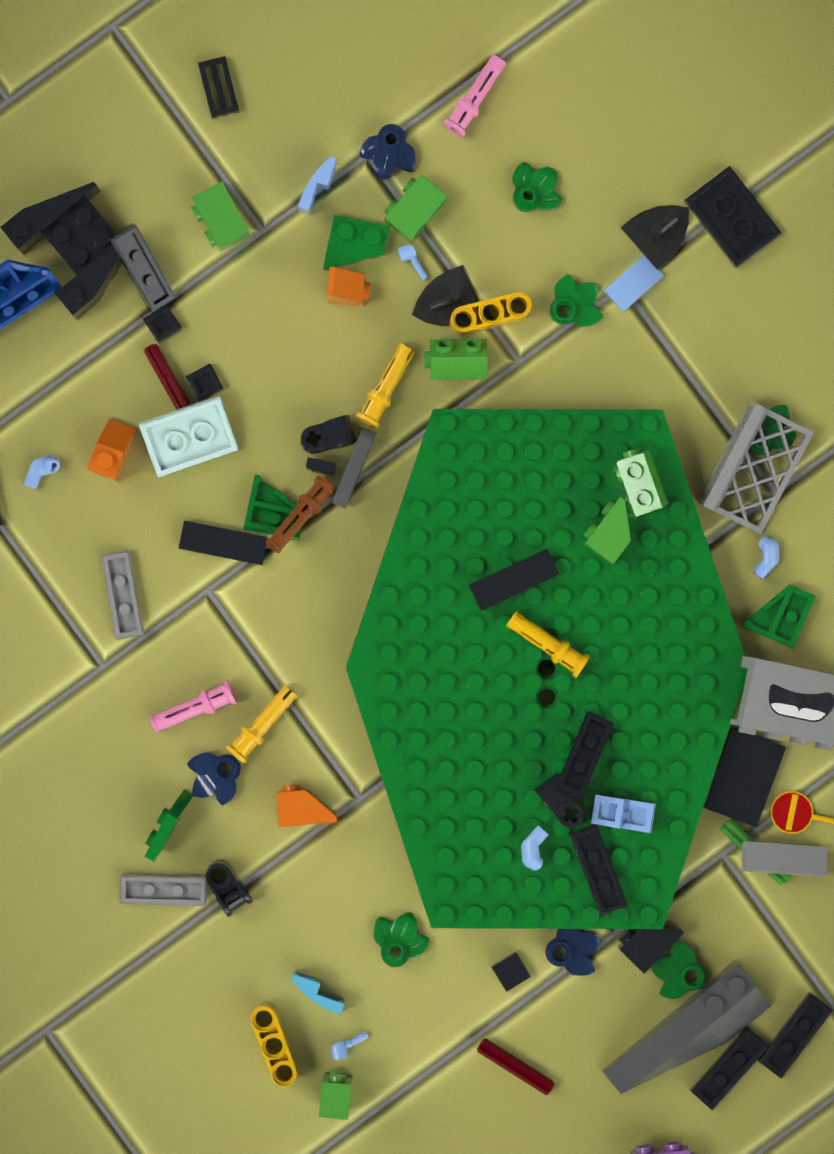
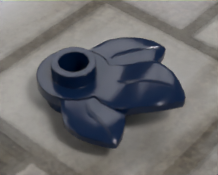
[360,124,416,180]
[187,752,241,805]
[545,929,601,976]

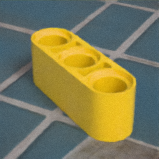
[449,292,532,335]
[251,1003,298,1087]

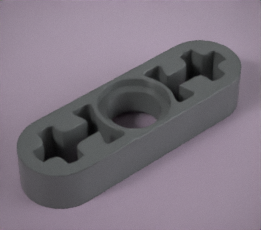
[332,427,377,509]

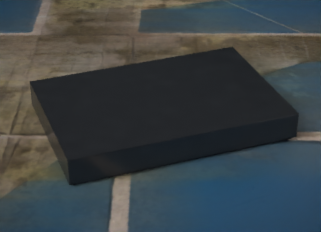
[684,166,782,269]
[703,727,786,828]

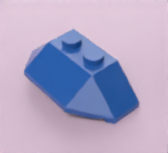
[0,259,62,330]

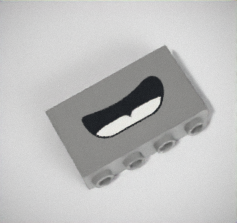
[730,656,834,751]

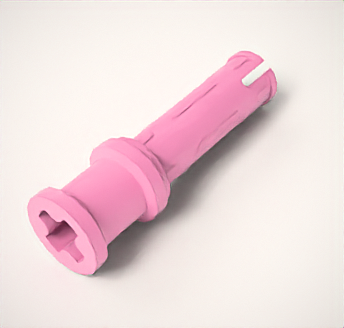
[442,55,506,138]
[150,680,237,733]

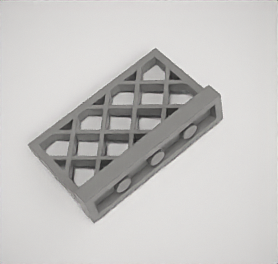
[698,400,814,534]

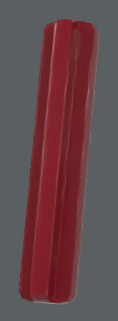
[144,343,191,410]
[477,1038,554,1095]

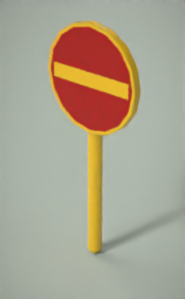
[771,791,834,834]

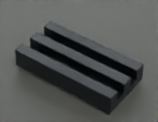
[198,56,240,119]

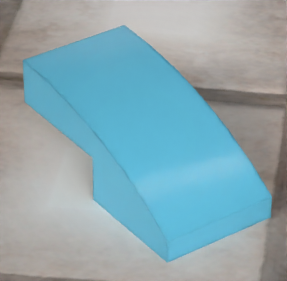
[291,971,345,1015]

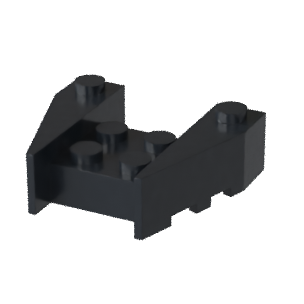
[0,182,122,320]

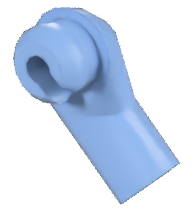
[23,455,61,489]
[752,536,779,580]
[521,826,548,870]

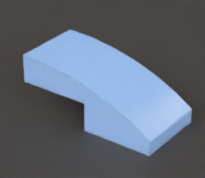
[298,157,337,214]
[604,256,664,313]
[591,795,656,833]

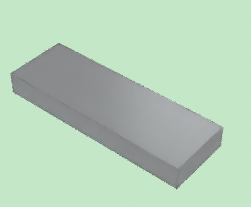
[101,551,145,640]
[742,841,827,877]
[120,874,207,906]

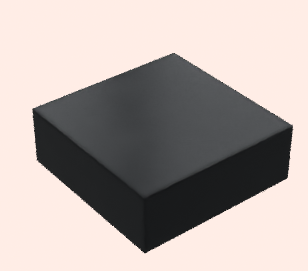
[143,304,183,344]
[185,364,224,402]
[306,457,337,476]
[491,951,531,992]

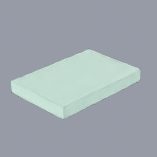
[139,395,239,477]

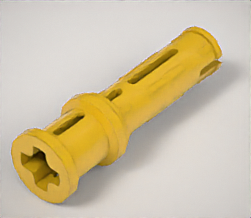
[355,344,416,429]
[506,611,591,678]
[225,685,298,764]

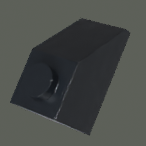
[617,926,684,974]

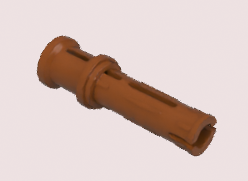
[266,476,336,554]

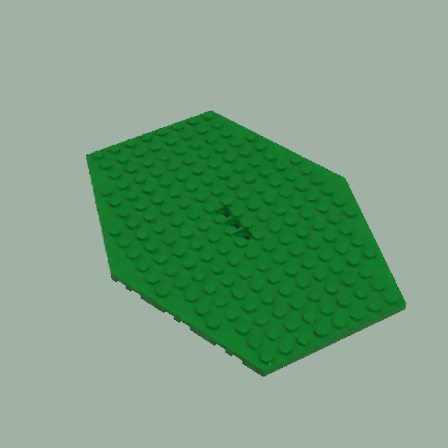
[346,409,748,929]

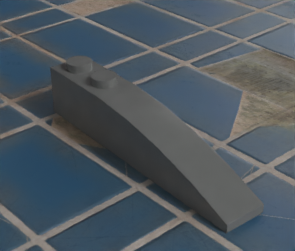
[602,961,771,1094]

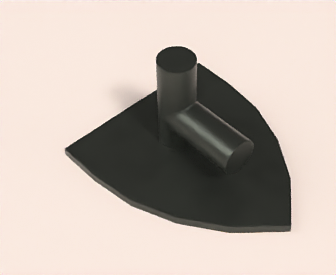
[621,205,689,270]
[412,265,477,326]

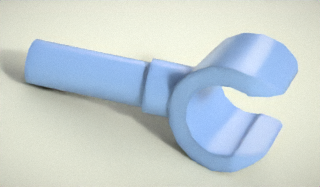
[398,244,428,281]
[331,1031,369,1060]

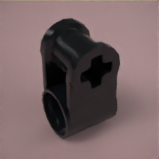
[301,415,357,454]
[534,772,584,828]
[206,860,253,917]

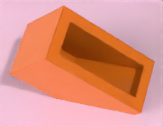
[327,267,370,306]
[87,418,137,482]
[276,784,338,827]

